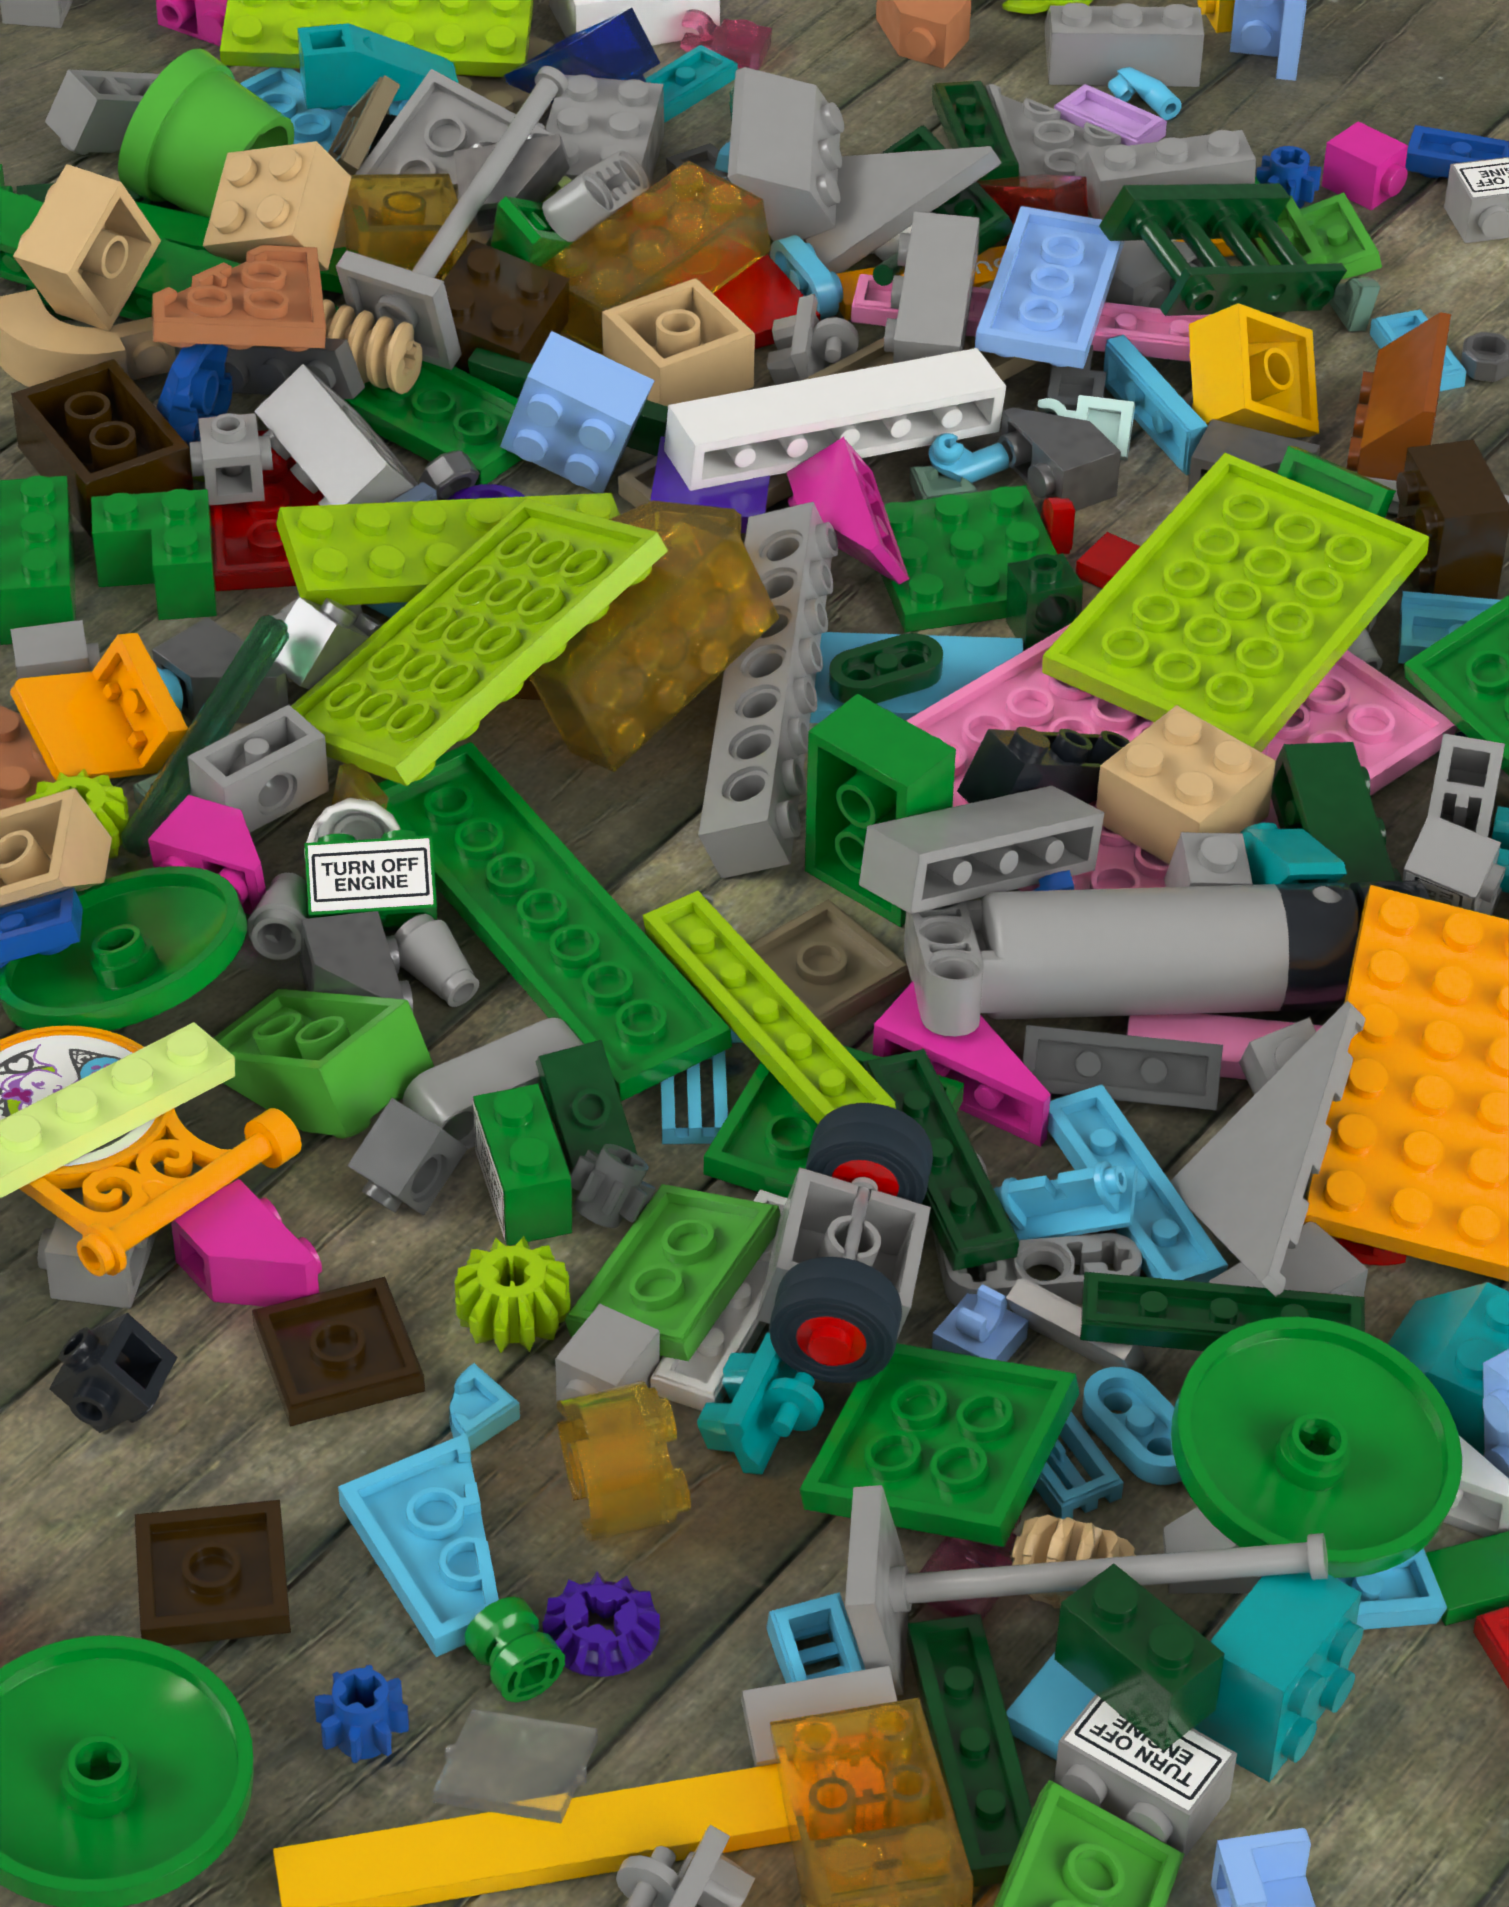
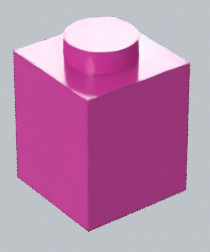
[1321,121,1408,210]

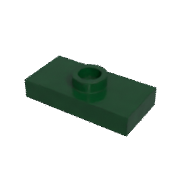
[535,1040,638,1174]

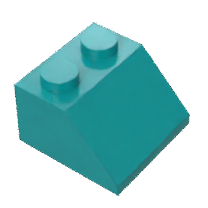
[1388,1282,1509,1456]

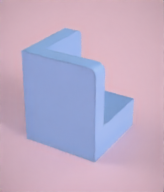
[1211,1828,1315,1907]

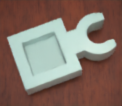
[1038,395,1135,461]

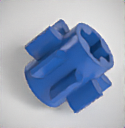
[1256,146,1321,209]
[314,1665,409,1763]

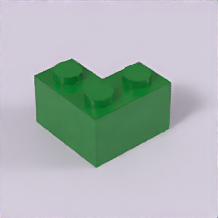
[91,489,217,620]

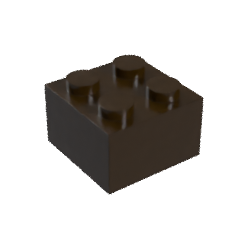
[443,239,570,374]
[1391,439,1509,599]

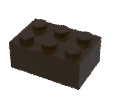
[11,359,194,538]

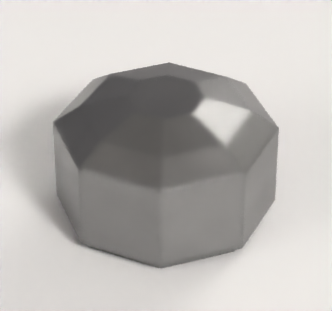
[1461,332,1509,382]
[419,450,480,500]

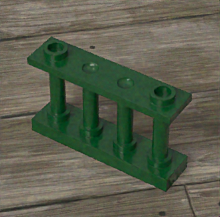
[1099,183,1347,316]

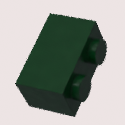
[1054,1563,1225,1751]

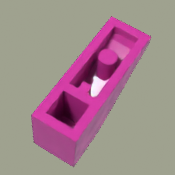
[786,437,909,585]
[873,981,1051,1147]

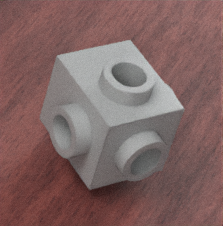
[189,413,273,506]

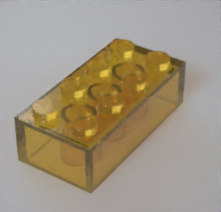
[540,160,771,354]
[529,511,779,772]

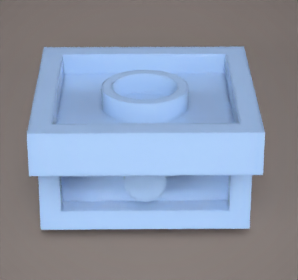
[1230,0,1307,81]

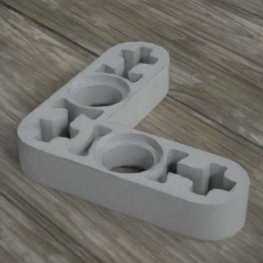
[931,1153,1142,1310]

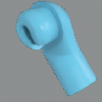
[1108,67,1182,120]
[928,433,1009,483]

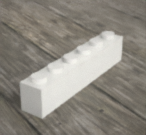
[664,348,1006,491]

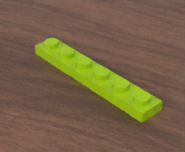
[643,890,896,1124]

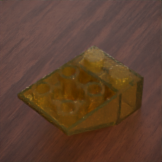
[770,1698,973,1907]

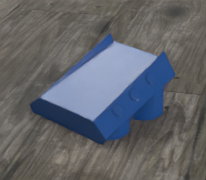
[156,344,233,457]

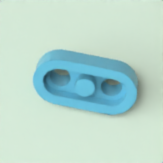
[770,235,843,320]
[1082,1367,1182,1485]

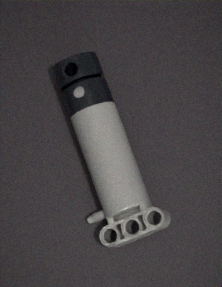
[904,880,1430,1037]

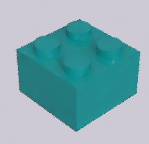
[1194,1573,1363,1783]

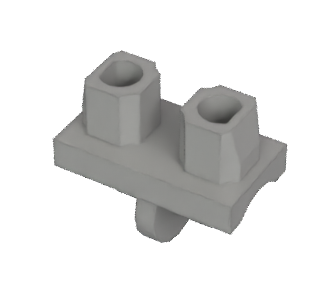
[767,294,859,385]
[616,1825,755,1907]

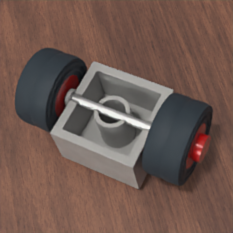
[756,1103,933,1383]

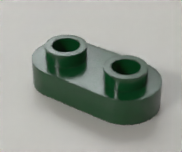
[829,633,943,704]

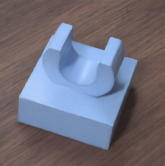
[932,1284,1028,1362]

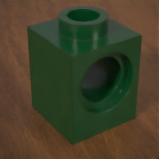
[1006,553,1083,651]

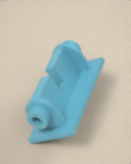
[994,1161,1138,1240]

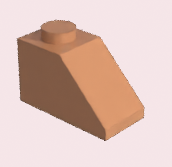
[876,0,971,69]

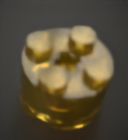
[557,1381,691,1542]

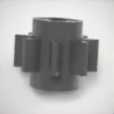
[570,1144,656,1228]

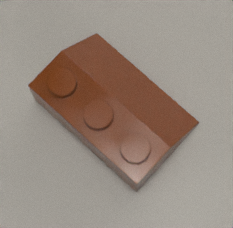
[1346,312,1451,481]

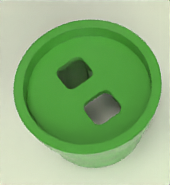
[118,48,294,218]

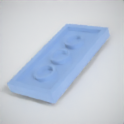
[975,206,1125,369]

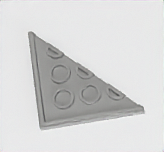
[986,84,1124,209]
[805,146,1002,273]
[1170,1000,1366,1297]

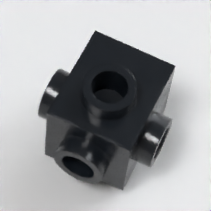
[49,1313,178,1433]

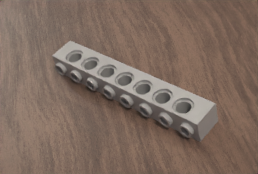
[698,502,838,879]

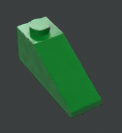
[491,196,586,273]

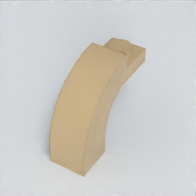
[0,289,176,387]

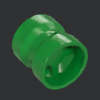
[465,1596,565,1703]

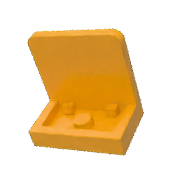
[10,633,189,780]

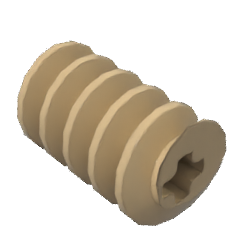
[323,299,423,394]

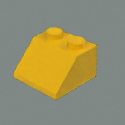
[1189,303,1319,438]

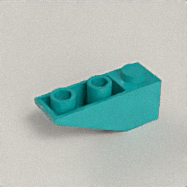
[297,23,459,110]

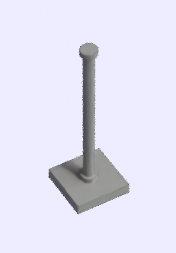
[336,66,568,370]
[845,1485,1328,1695]

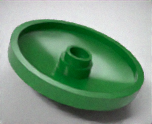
[0,866,247,1031]
[1171,1316,1462,1578]
[0,1635,254,1907]

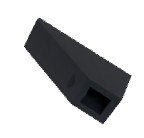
[957,727,1130,804]

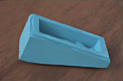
[766,1592,866,1683]

